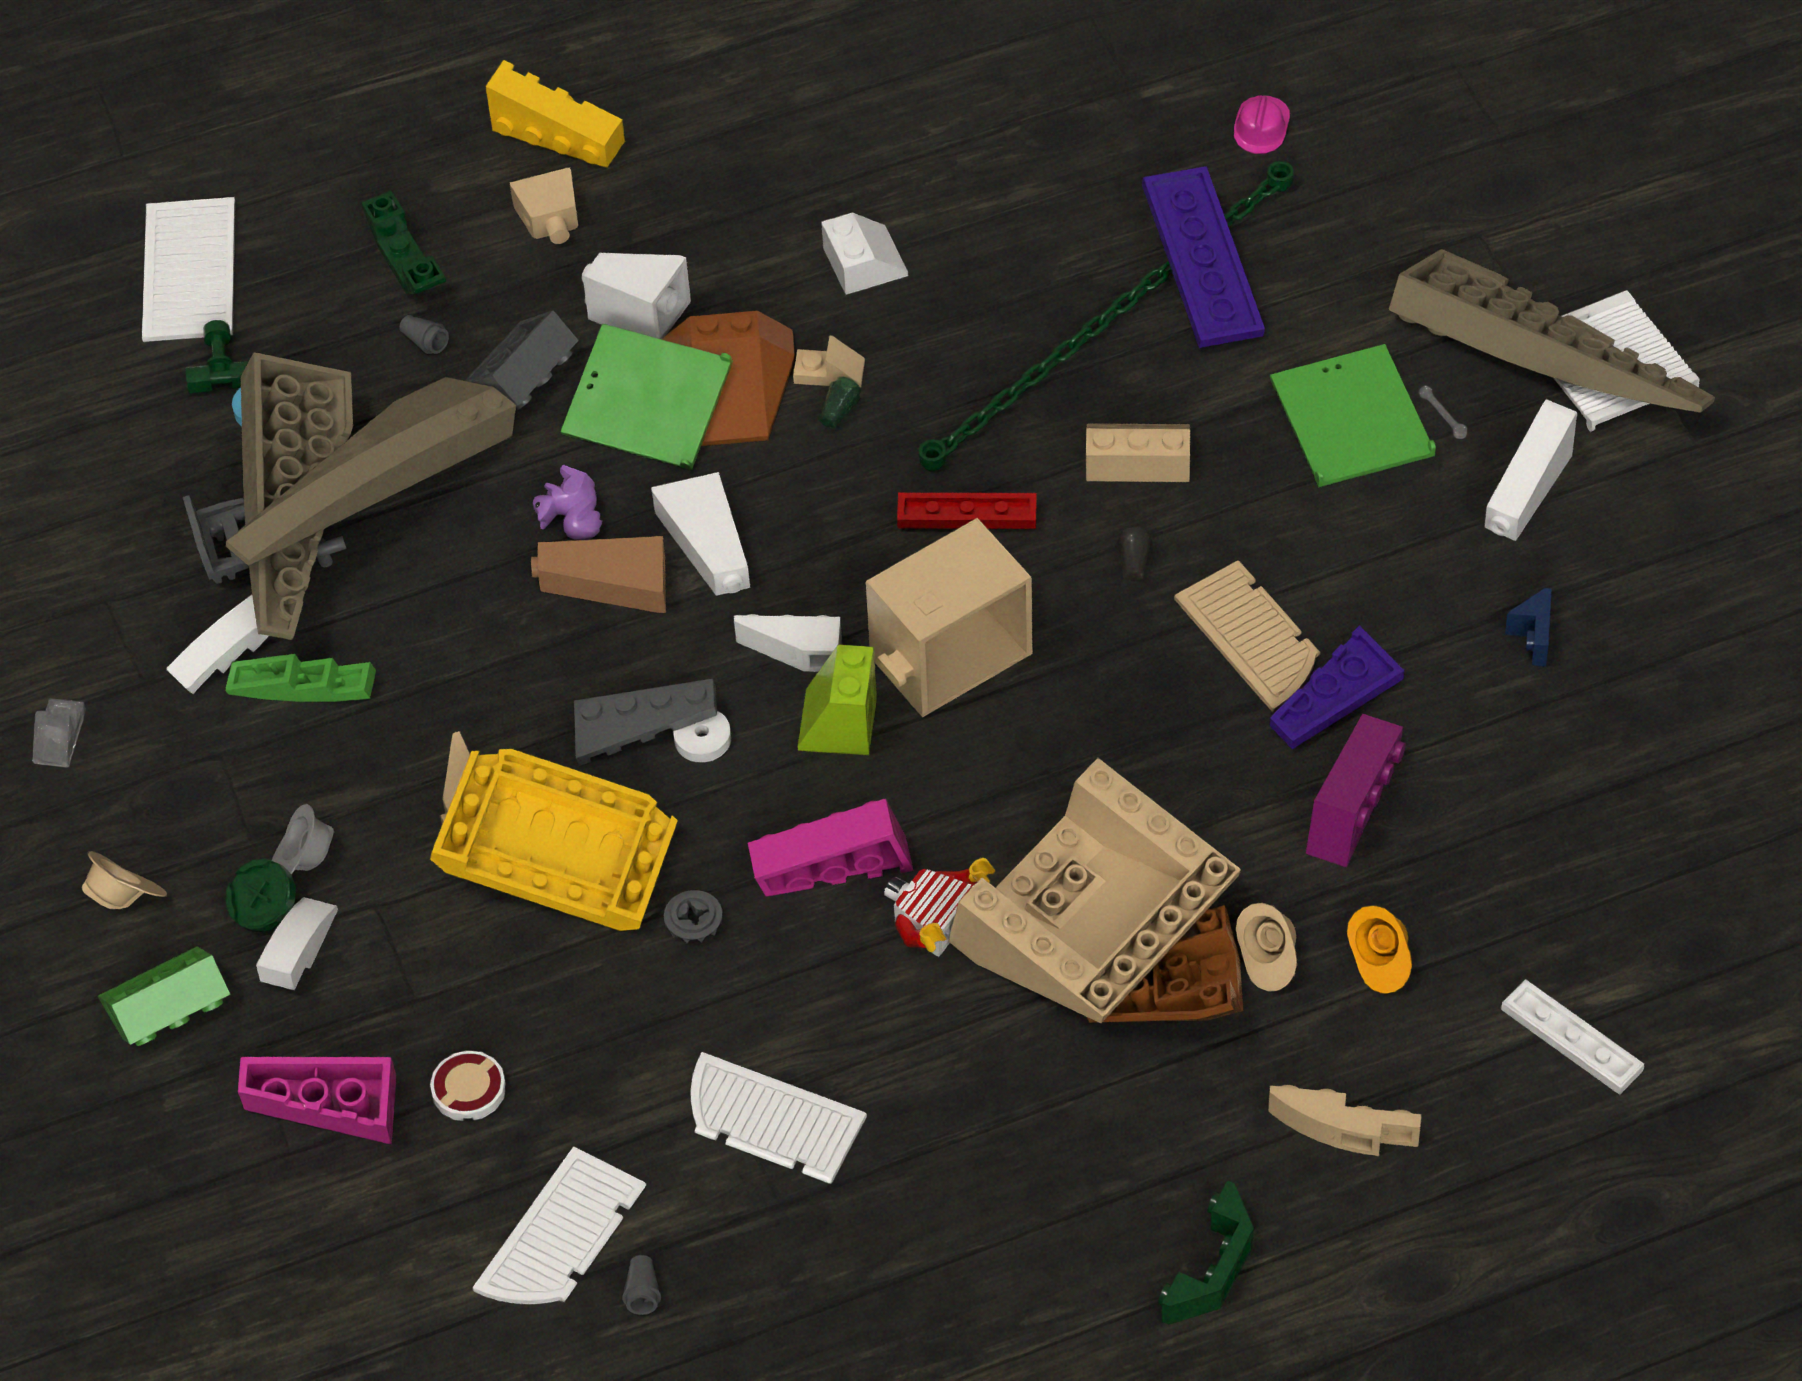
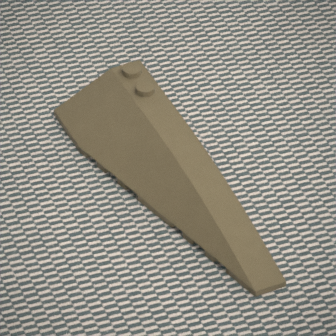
[1389,249,1715,413]
[241,352,353,640]
[226,377,516,566]

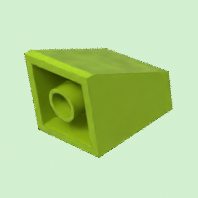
[798,645,877,755]

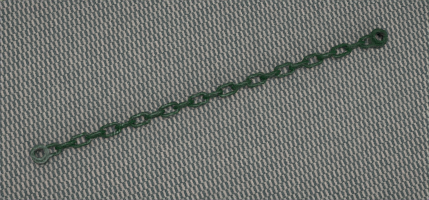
[919,161,1294,471]

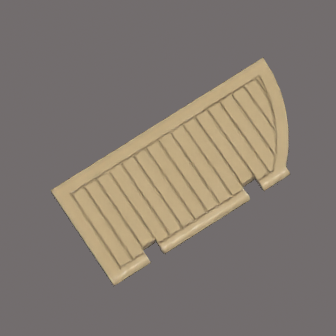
[1174,560,1321,713]

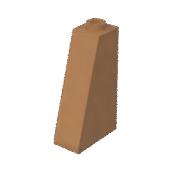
[531,536,666,613]

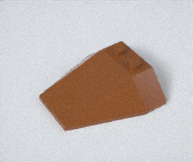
[662,311,795,446]

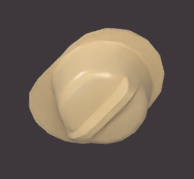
[82,851,167,909]
[1236,903,1297,991]

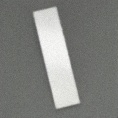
[166,595,268,694]

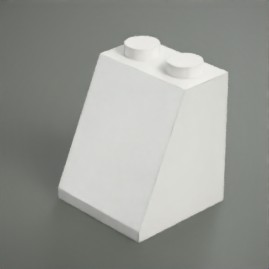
[582,253,691,339]

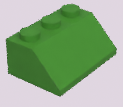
[98,946,230,1046]

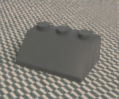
[465,310,579,410]

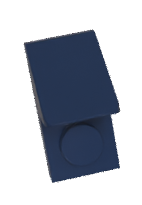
[1505,588,1552,666]

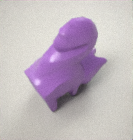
[533,465,602,541]

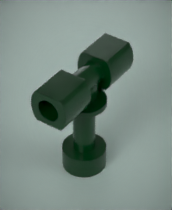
[186,320,249,394]

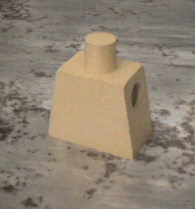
[510,167,578,244]

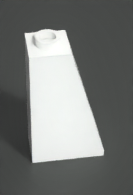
[1485,399,1577,541]
[651,472,750,596]

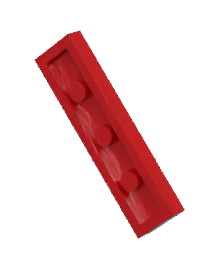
[897,493,1037,529]

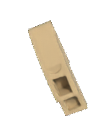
[1269,1085,1421,1156]

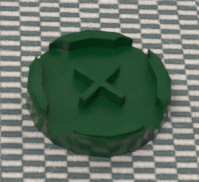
[226,858,296,932]

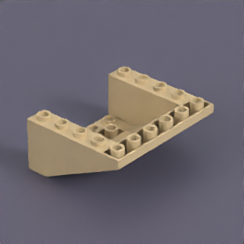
[948,758,1241,1023]

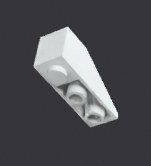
[734,614,842,672]

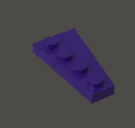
[1270,625,1404,749]

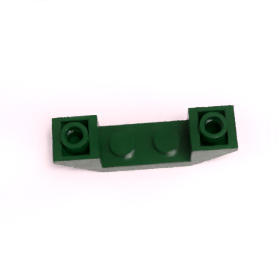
[361,191,446,294]
[1158,1180,1254,1325]

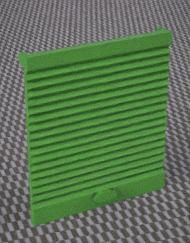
[560,323,733,471]
[1270,344,1436,487]

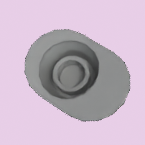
[271,804,334,874]

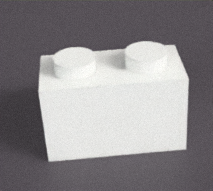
[821,213,908,295]

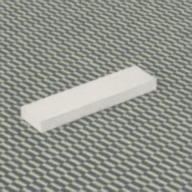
[1501,979,1644,1095]

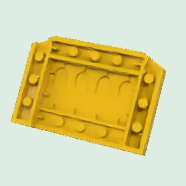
[430,749,678,931]

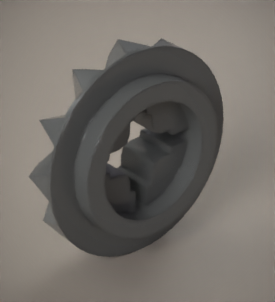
[664,890,722,943]

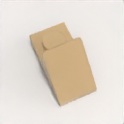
[793,335,865,388]

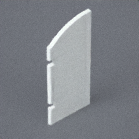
[691,1052,867,1184]
[472,1146,646,1304]

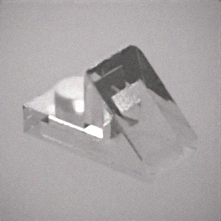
[33,699,86,767]

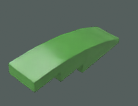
[226,654,376,702]

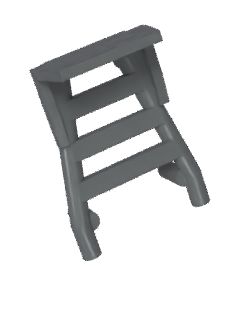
[183,495,347,584]

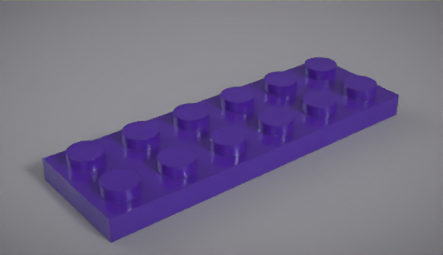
[1142,166,1265,348]

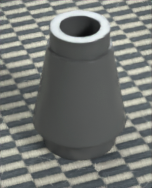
[400,315,449,354]
[622,1255,661,1315]

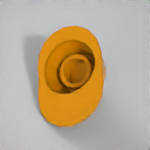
[1347,905,1412,994]

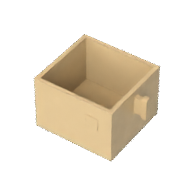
[866,518,1032,717]

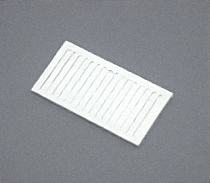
[142,197,235,342]

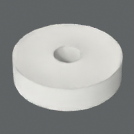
[673,711,731,762]

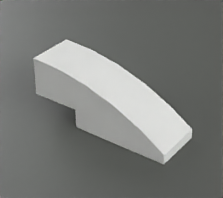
[256,897,338,990]

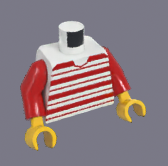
[884,858,996,957]

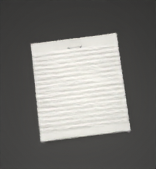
[1554,290,1699,432]

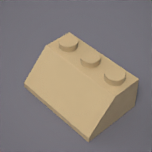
[1086,424,1190,482]

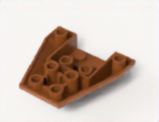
[1087,905,1243,1023]

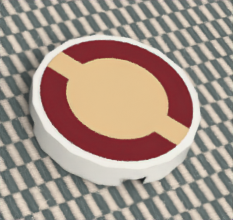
[430,1051,506,1121]

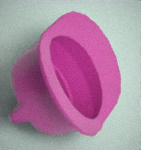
[1234,96,1290,154]

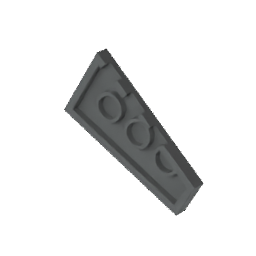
[574,679,717,766]

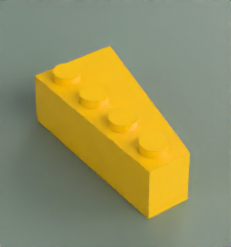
[486,60,625,168]

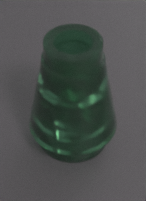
[818,377,861,429]

